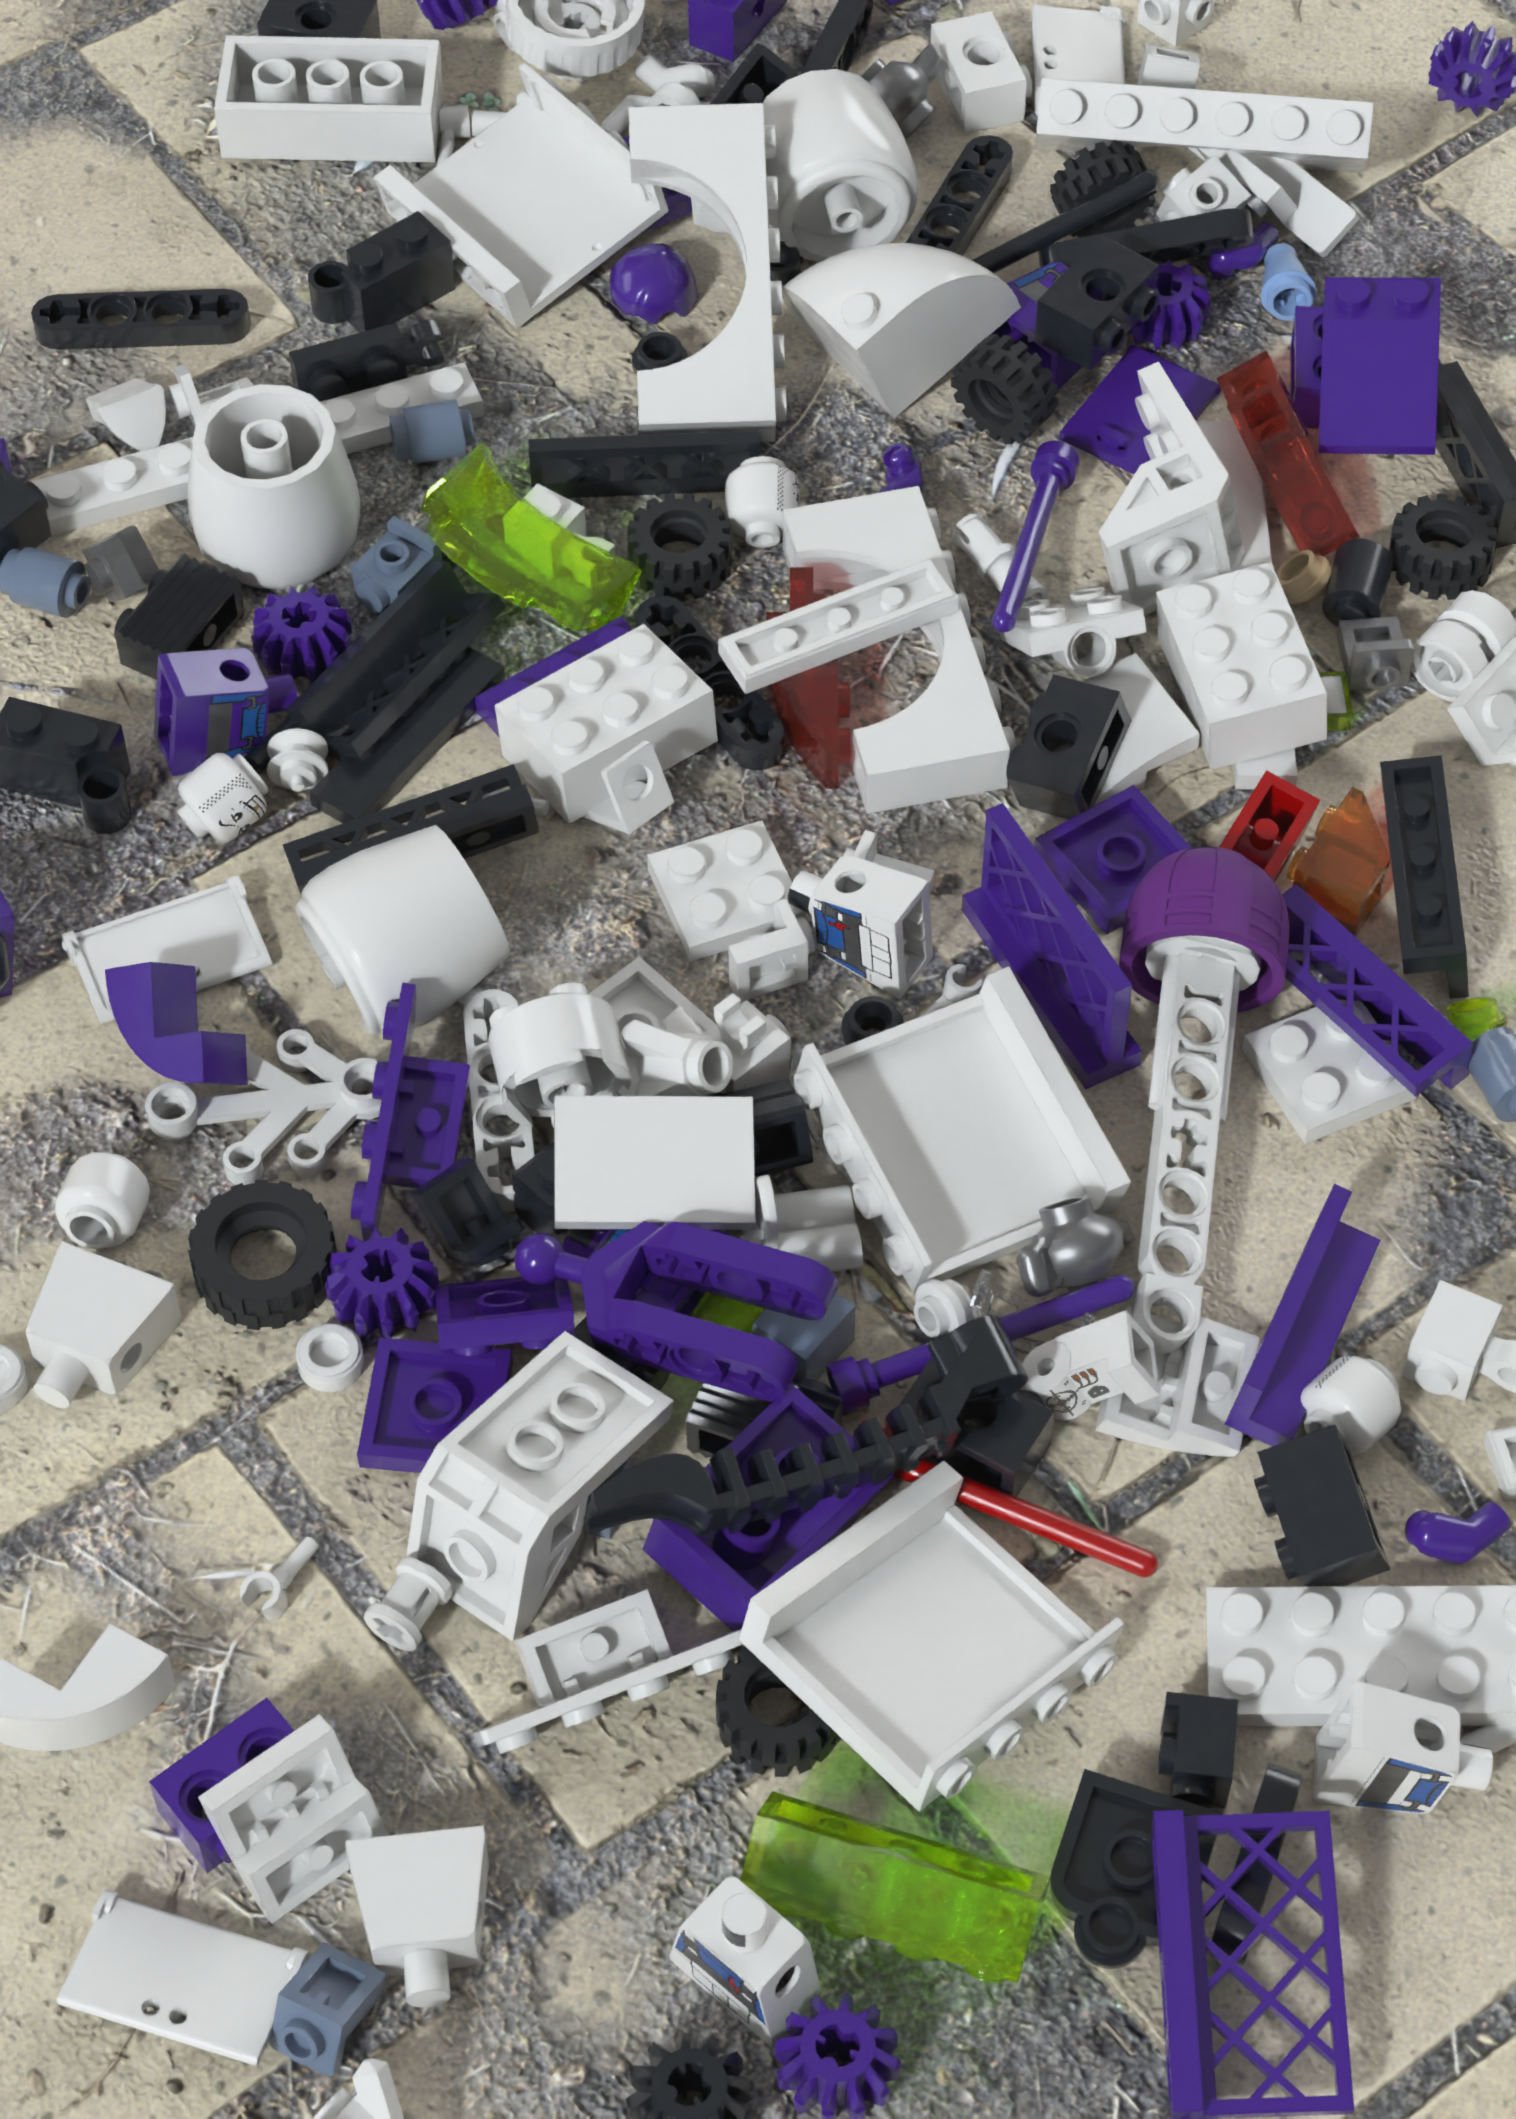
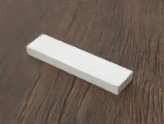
[718,558,959,694]

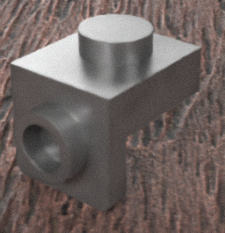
[82,525,159,603]
[1337,616,1414,690]

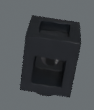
[1158,1692,1238,1809]

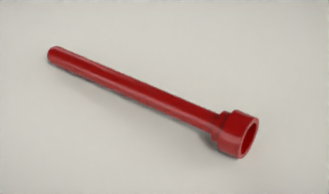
[853,1420,1158,1578]

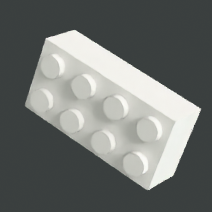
[214,35,444,163]

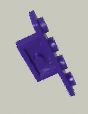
[351,982,471,1241]

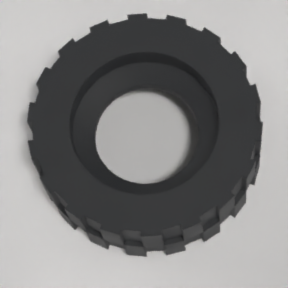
[188,1180,337,1330]

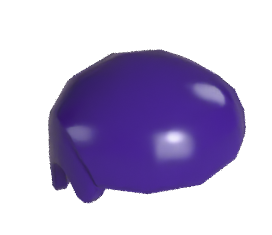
[609,243,698,324]

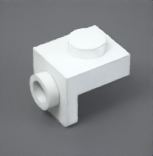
[168,364,254,426]

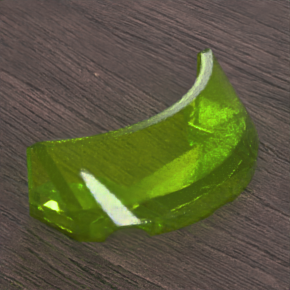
[421,442,642,631]

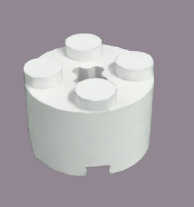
[488,982,632,1127]

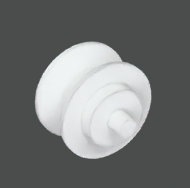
[267,728,328,792]

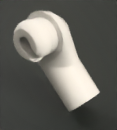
[635,55,715,98]

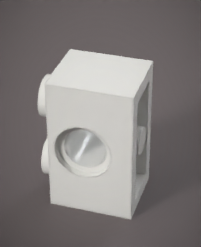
[930,11,1032,134]

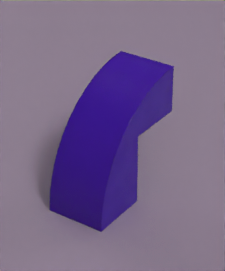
[105,962,248,1086]

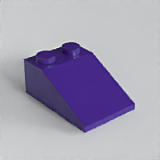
[1318,277,1441,455]
[642,1384,894,1631]

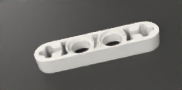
[463,989,534,1212]

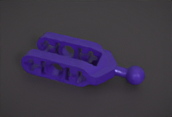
[514,1221,838,1402]

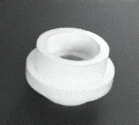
[914,1279,975,1339]

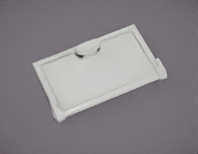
[1032,5,1125,116]
[61,875,273,1025]
[57,1889,310,2066]

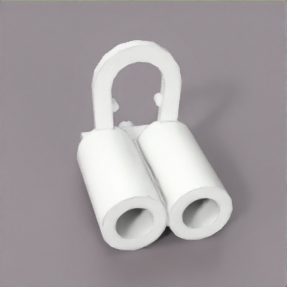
[738,1175,863,1272]

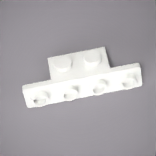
[1186,147,1359,257]
[473,1589,743,1754]

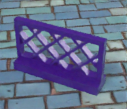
[961,803,1142,1090]
[1151,1810,1354,2119]

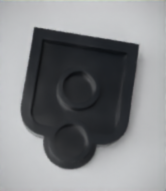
[1050,1769,1223,1969]

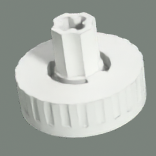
[505,0,645,82]

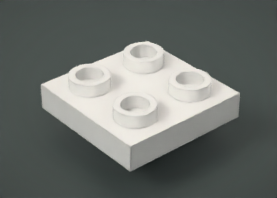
[1000,587,1147,677]

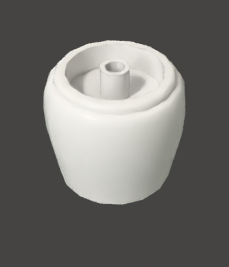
[763,69,919,262]
[187,384,360,589]
[295,825,511,1035]

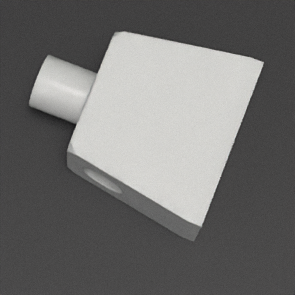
[26,1241,182,1408]
[345,1825,489,2008]

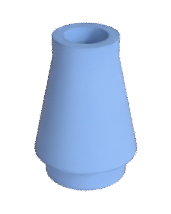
[1261,243,1316,321]

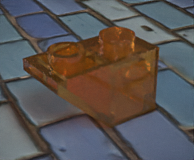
[1286,787,1390,937]

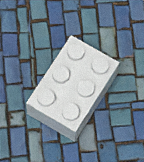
[1156,562,1327,770]
[494,624,718,824]

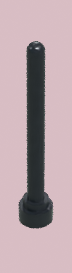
[972,170,1159,274]

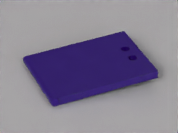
[1059,345,1222,474]

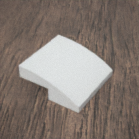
[1055,653,1200,806]
[1095,1306,1260,1457]
[198,1714,389,1924]

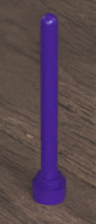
[992,440,1080,633]
[826,1275,1135,1416]

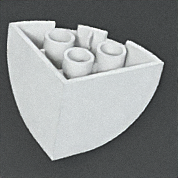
[782,243,1021,419]

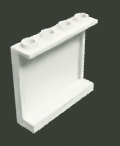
[794,967,1131,1293]
[738,1461,1125,1812]

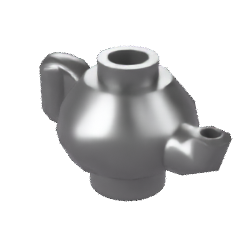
[861,44,941,139]
[1016,1196,1135,1298]

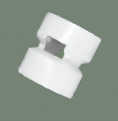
[1411,590,1516,702]

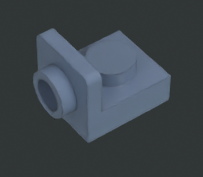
[270,1942,387,2077]

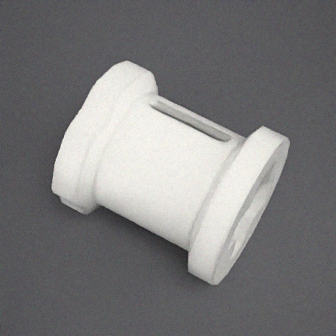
[364,1557,453,1651]

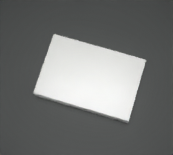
[554,1096,755,1230]

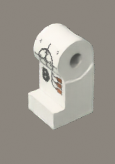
[1022,1310,1160,1421]

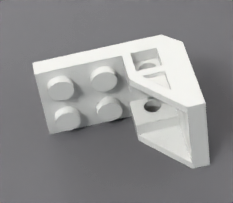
[1098,362,1244,616]
[406,1331,674,1641]

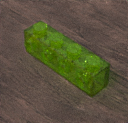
[740,1791,1051,1983]

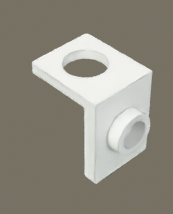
[583,740,674,834]

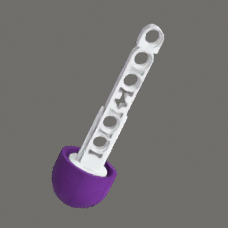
[1119,847,1289,1353]

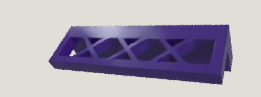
[1282,884,1473,1097]
[1225,1184,1381,1446]

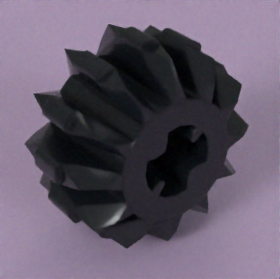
[626,2030,754,2119]

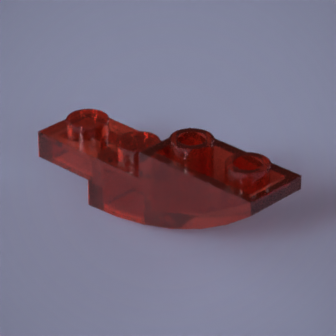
[1216,350,1360,556]
[766,567,851,789]

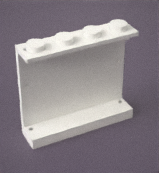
[373,63,669,329]

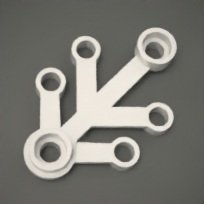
[145,1029,382,1185]

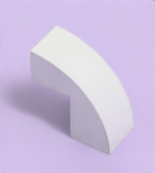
[0,1623,177,1751]

